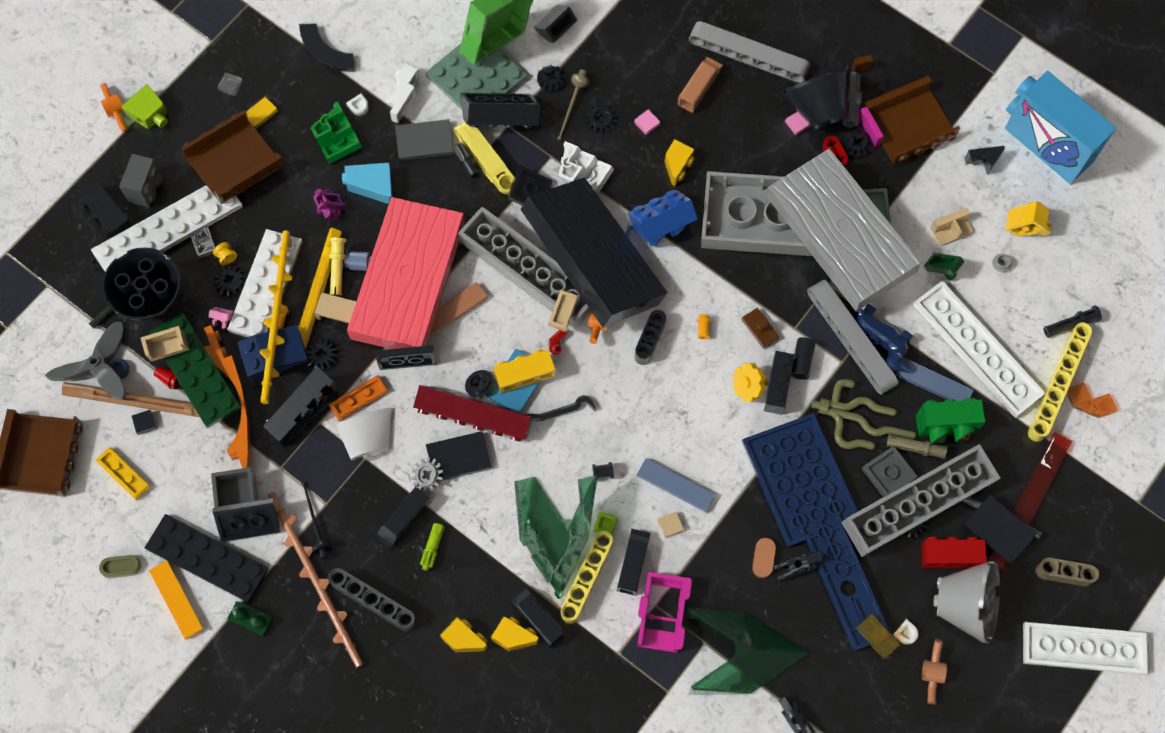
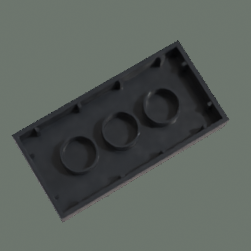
[520,177,668,328]

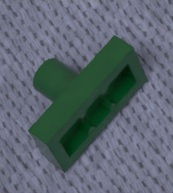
[924,253,964,280]

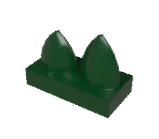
[227,601,274,637]

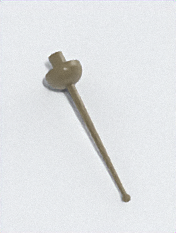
[558,70,589,140]

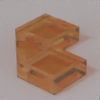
[1066,382,1118,419]

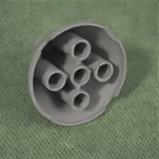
[934,561,1000,643]

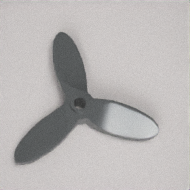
[45,322,126,400]

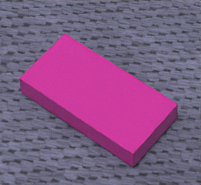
[859,107,884,147]

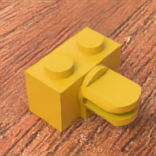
[1005,201,1053,237]

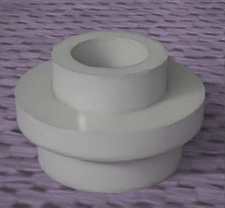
[992,254,1012,272]

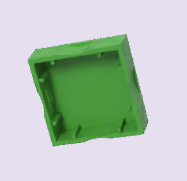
[459,0,533,65]

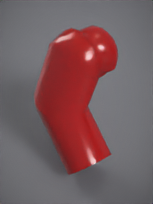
[548,330,567,355]

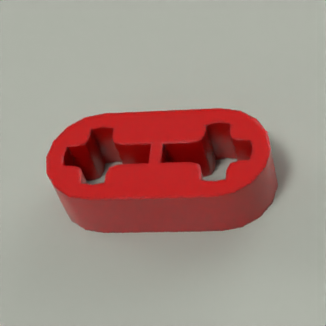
[822,136,848,167]

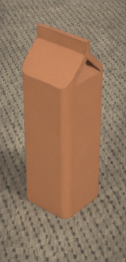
[678,57,722,113]

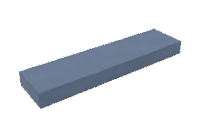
[895,357,973,401]
[637,458,715,513]

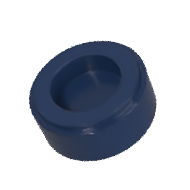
[109,359,130,379]

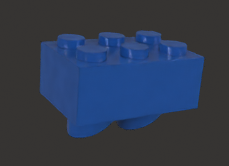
[628,190,697,246]

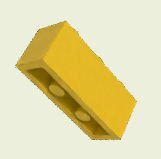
[493,349,556,394]

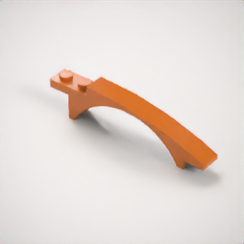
[204,325,251,468]

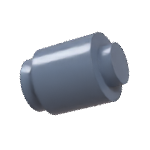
[345,251,372,271]

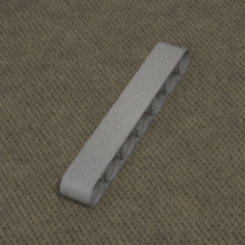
[689,22,810,83]
[807,280,898,395]

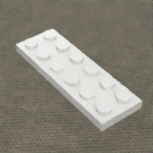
[227,229,303,337]
[1023,622,1148,675]

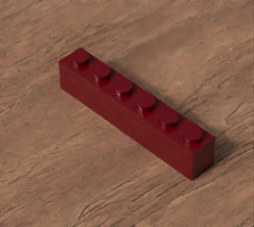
[413,385,533,442]

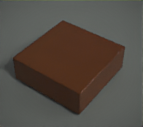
[851,55,873,73]

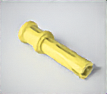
[329,238,347,296]

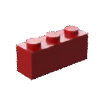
[921,537,987,568]

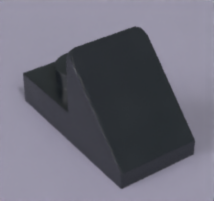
[964,146,1005,175]

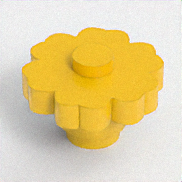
[733,363,768,402]

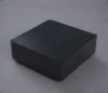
[132,410,157,435]

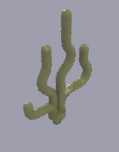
[811,379,917,449]

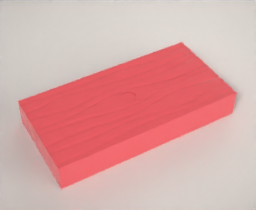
[347,197,465,349]

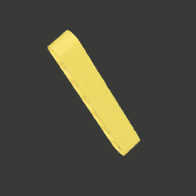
[1028,322,1092,442]

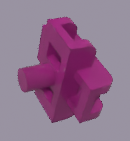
[313,189,345,219]

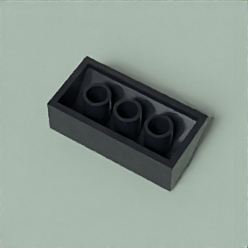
[460,93,540,128]

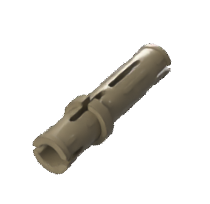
[886,434,947,459]

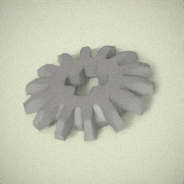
[411,457,443,493]

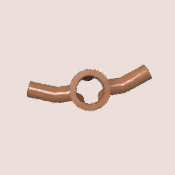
[922,640,947,704]

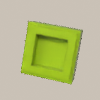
[593,512,618,535]

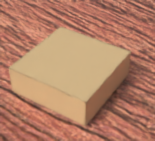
[658,512,684,538]

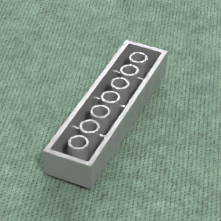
[458,207,591,329]
[841,444,1000,557]

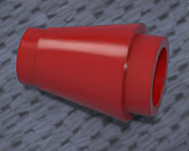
[154,366,181,390]

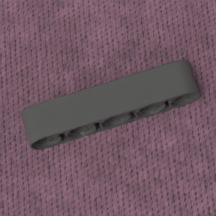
[329,568,416,631]

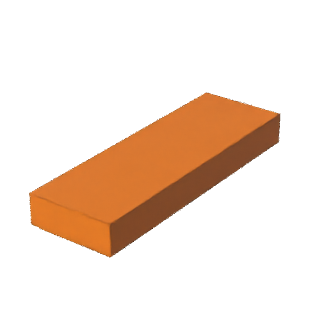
[328,375,389,422]

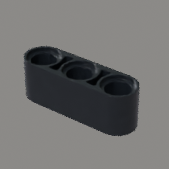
[634,310,666,365]

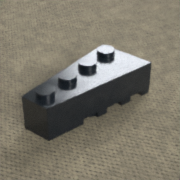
[263,366,338,447]

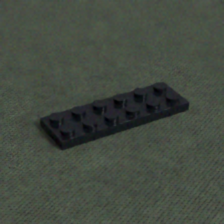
[144,514,269,604]

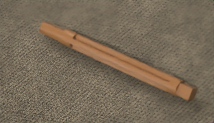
[62,382,200,418]

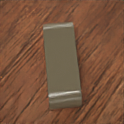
[1036,558,1099,586]

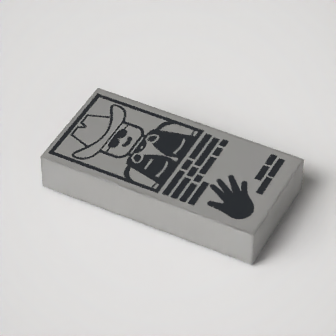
[191,225,215,259]

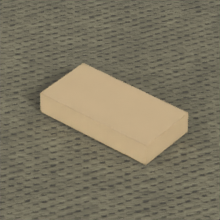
[548,290,579,332]

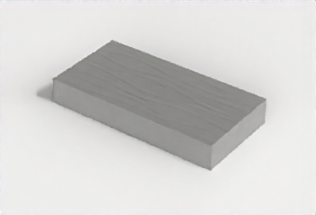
[766,149,921,311]
[701,171,812,256]

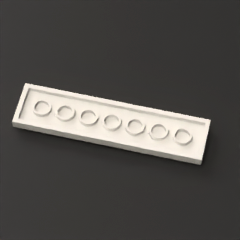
[91,186,242,272]
[913,281,1045,418]

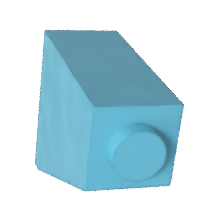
[342,163,393,204]

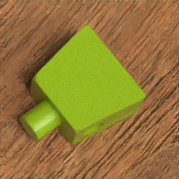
[121,84,168,129]

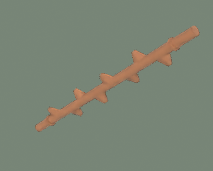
[268,492,364,668]

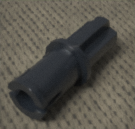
[454,143,480,178]

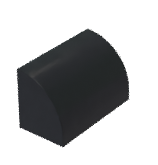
[534,4,578,43]

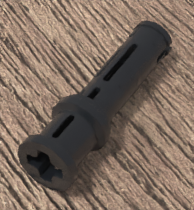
[1043,305,1102,338]

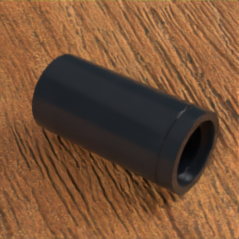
[791,337,816,380]

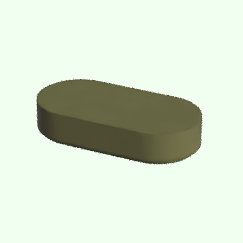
[99,555,141,578]

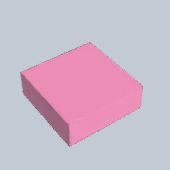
[634,110,660,135]
[785,112,811,135]

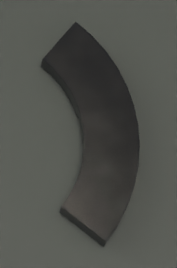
[299,23,354,72]

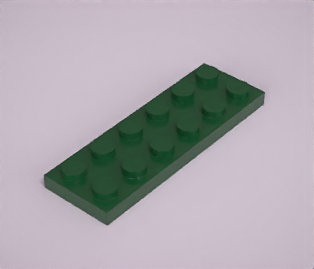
[149,312,241,428]

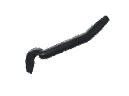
[526,395,596,422]

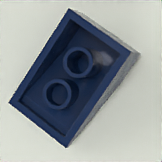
[238,325,308,382]

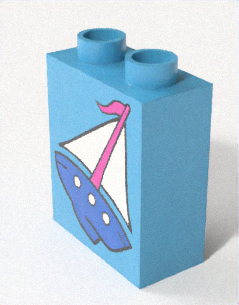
[1005,70,1117,185]

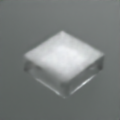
[218,73,243,96]

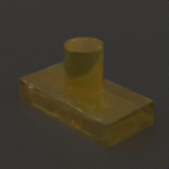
[856,614,900,659]

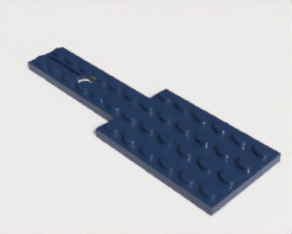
[742,413,892,652]

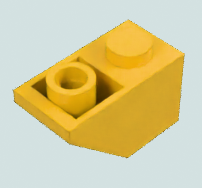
[665,140,695,186]
[440,617,487,652]
[491,617,539,651]

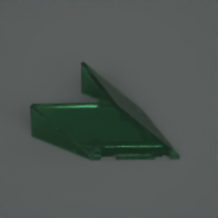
[514,475,598,599]
[687,608,809,695]

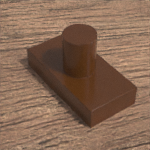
[742,307,780,349]

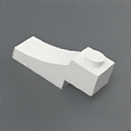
[390,63,419,123]

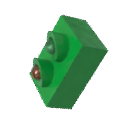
[916,398,985,445]

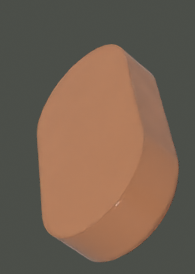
[752,538,776,578]

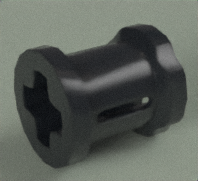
[592,462,614,482]

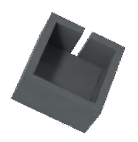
[119,154,162,208]
[211,467,258,507]

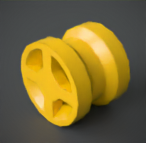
[213,242,237,266]

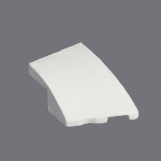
[559,141,614,195]
[335,407,392,461]

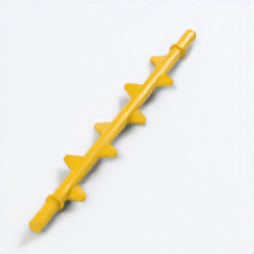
[260,231,292,404]

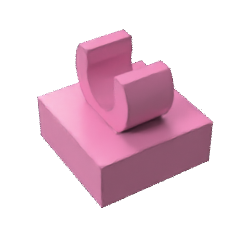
[209,307,234,329]

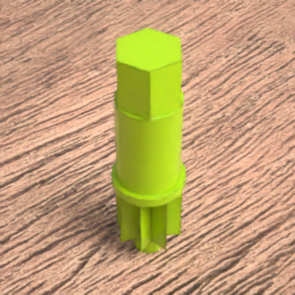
[420,523,445,571]

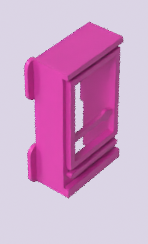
[637,572,692,653]

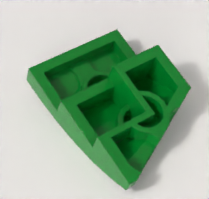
[311,102,362,164]

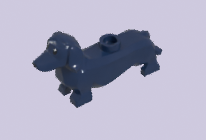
[855,304,913,373]

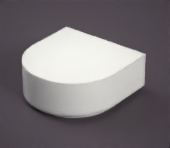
[347,93,369,116]
[893,619,918,644]

